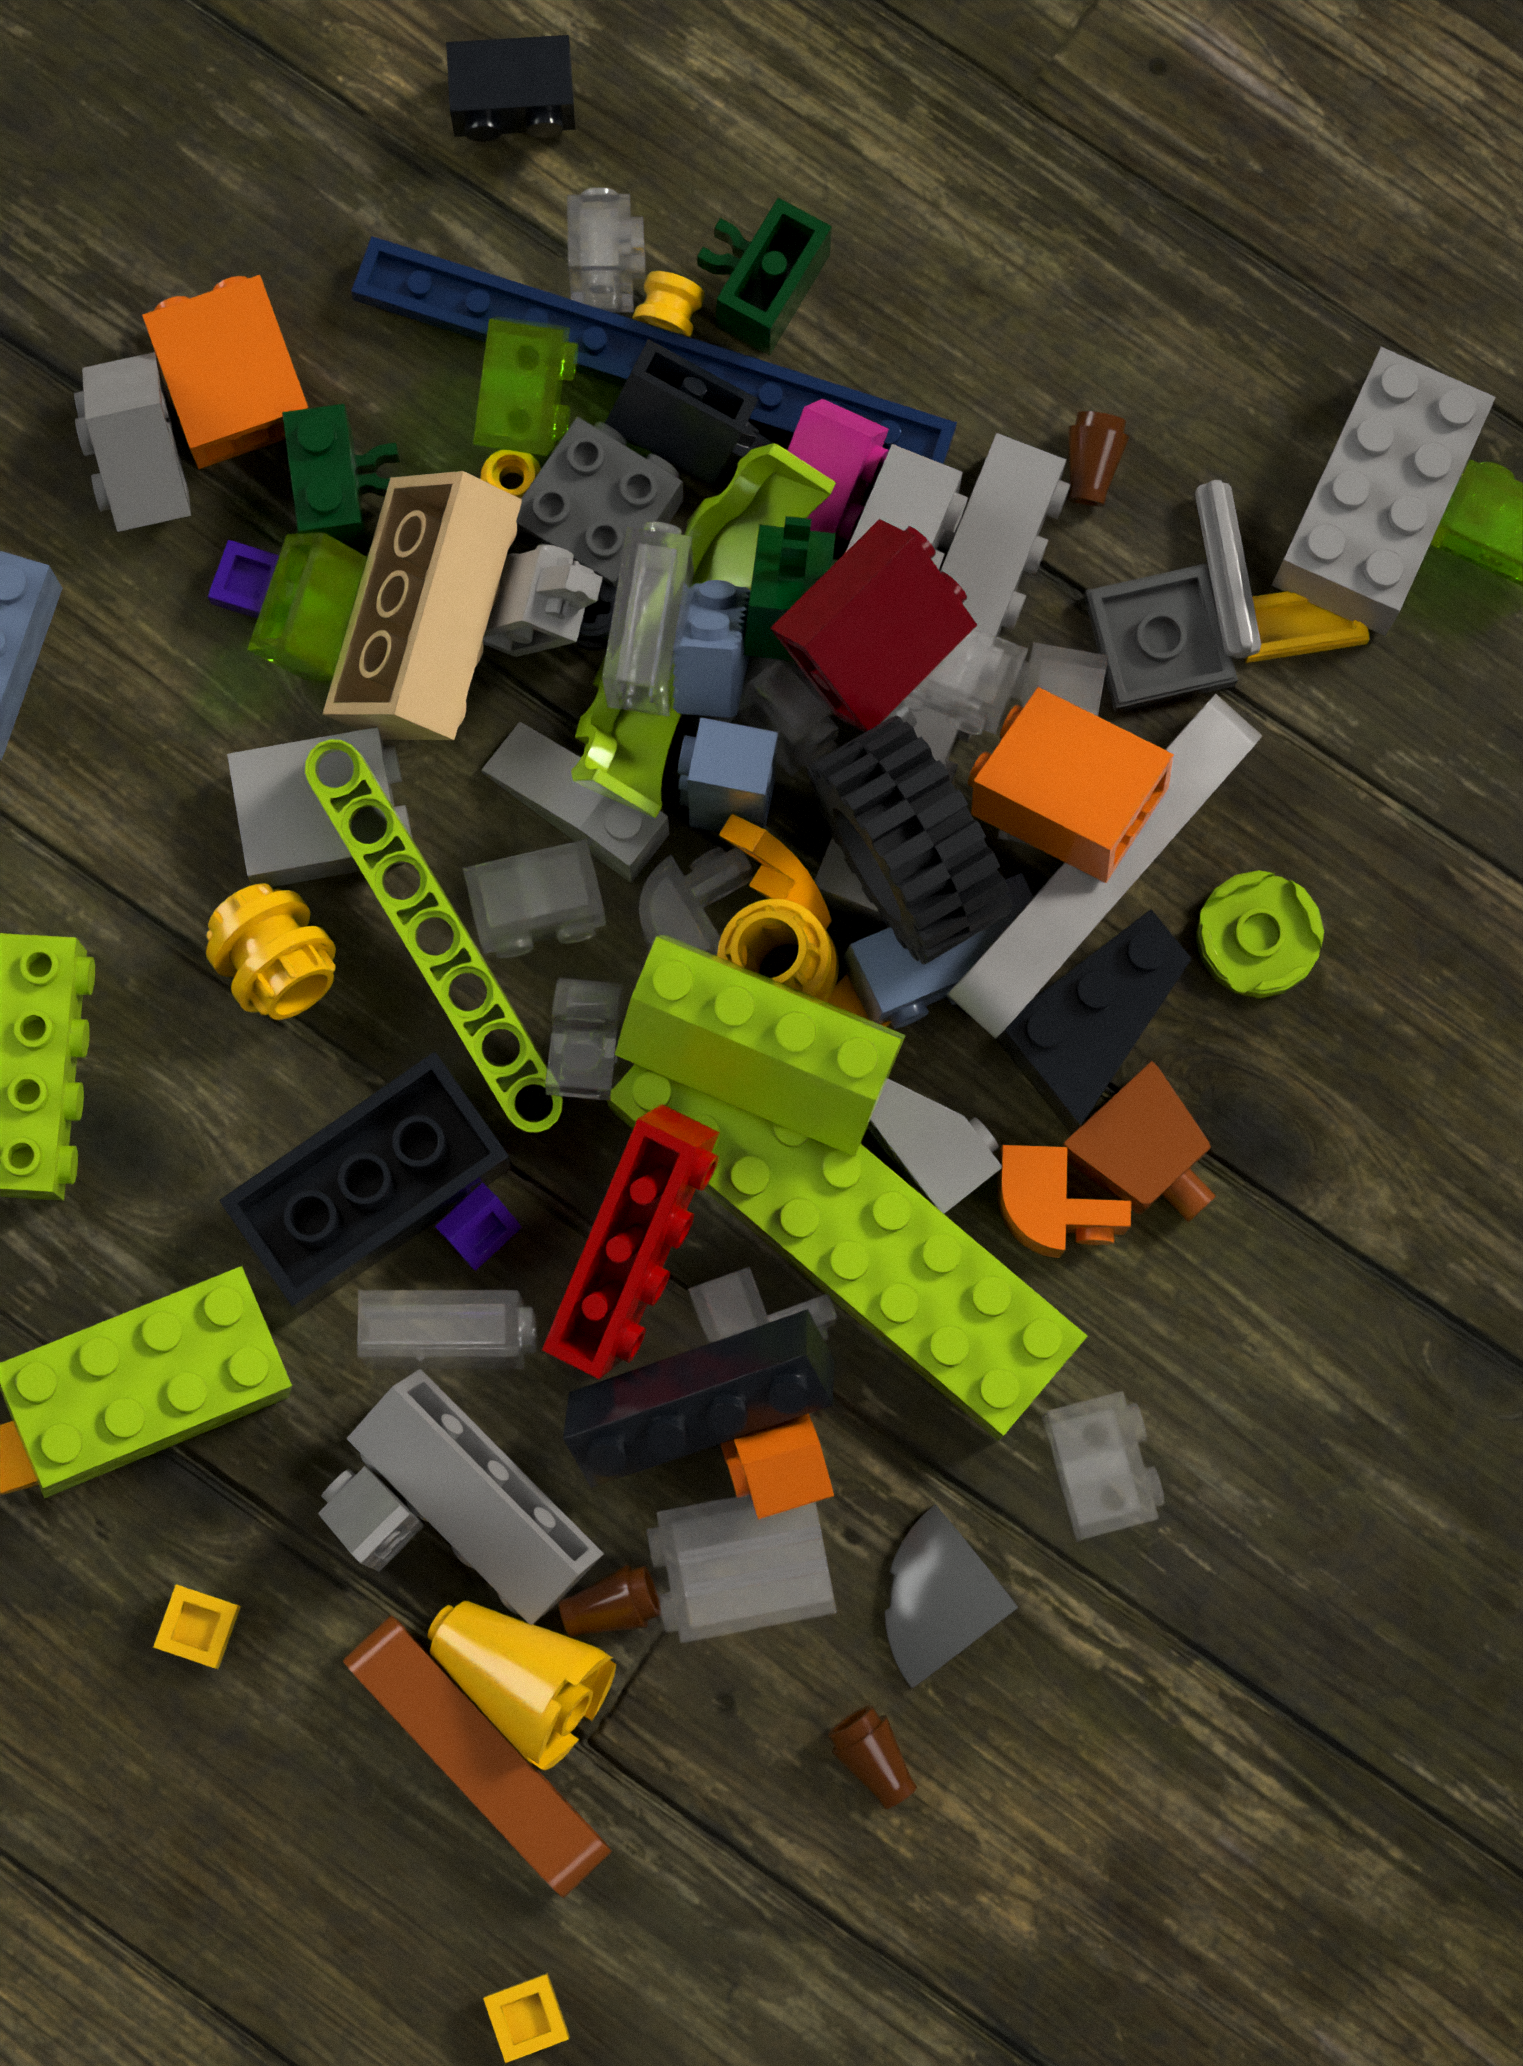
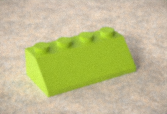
[614,934,906,1157]

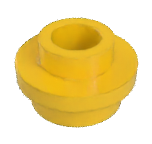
[480,448,541,499]

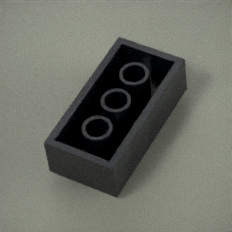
[219,1052,513,1315]

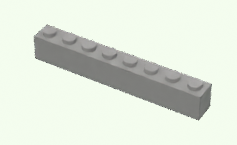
[814,433,1071,927]

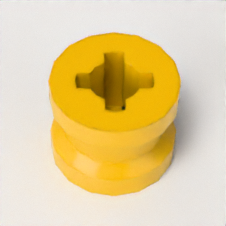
[632,271,705,338]

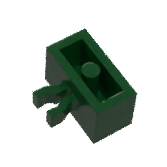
[697,197,832,356]
[282,404,400,555]
[744,516,838,661]

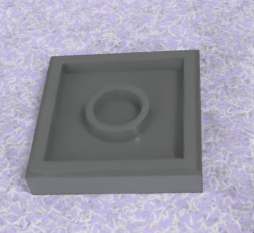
[1084,563,1238,713]

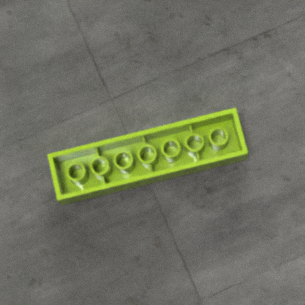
[606,1064,1088,1441]

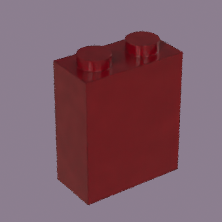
[770,519,977,732]

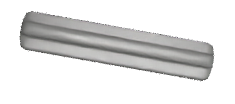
[1195,480,1261,659]

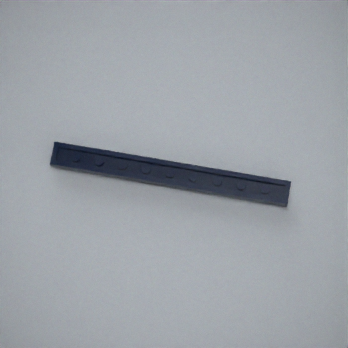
[351,236,957,464]

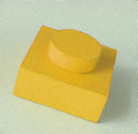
[153,1584,241,1669]
[483,1973,570,2063]

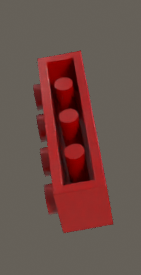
[542,1104,720,1379]

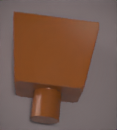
[1061,1061,1216,1223]

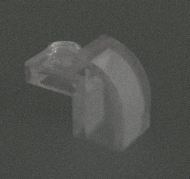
[639,847,752,956]
[545,977,624,1101]
[688,1267,838,1344]

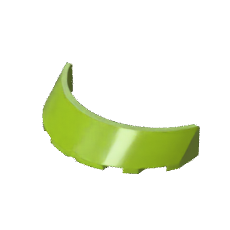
[571,443,836,819]

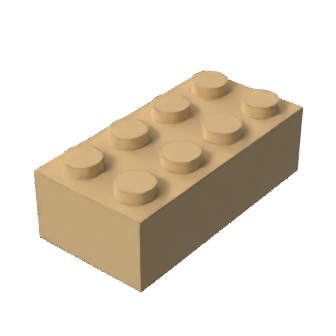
[322,471,522,740]

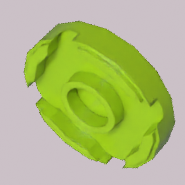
[1195,870,1324,998]

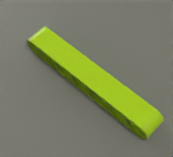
[305,739,563,1133]

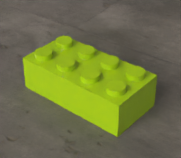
[0,1266,292,1498]

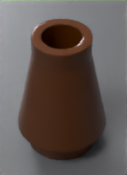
[1068,411,1129,507]
[559,1565,661,1638]
[828,1705,917,1809]

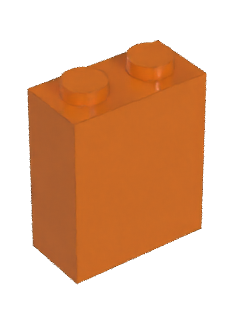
[142,275,309,469]
[968,687,1174,883]

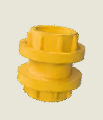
[206,883,336,1020]
[717,899,839,1002]

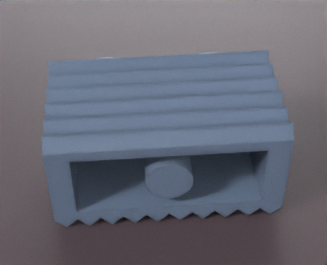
[672,580,751,718]

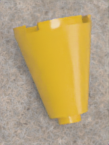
[427,1601,616,1771]

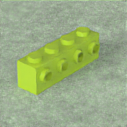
[0,933,95,1201]

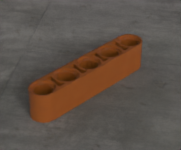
[343,1614,612,1898]

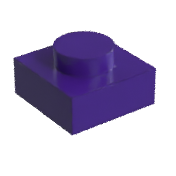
[208,540,290,622]
[435,1182,522,1271]

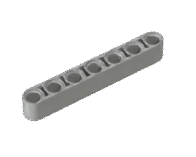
[947,694,1262,1039]

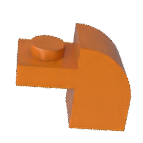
[997,1145,1131,1258]

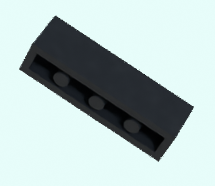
[563,1309,834,1488]

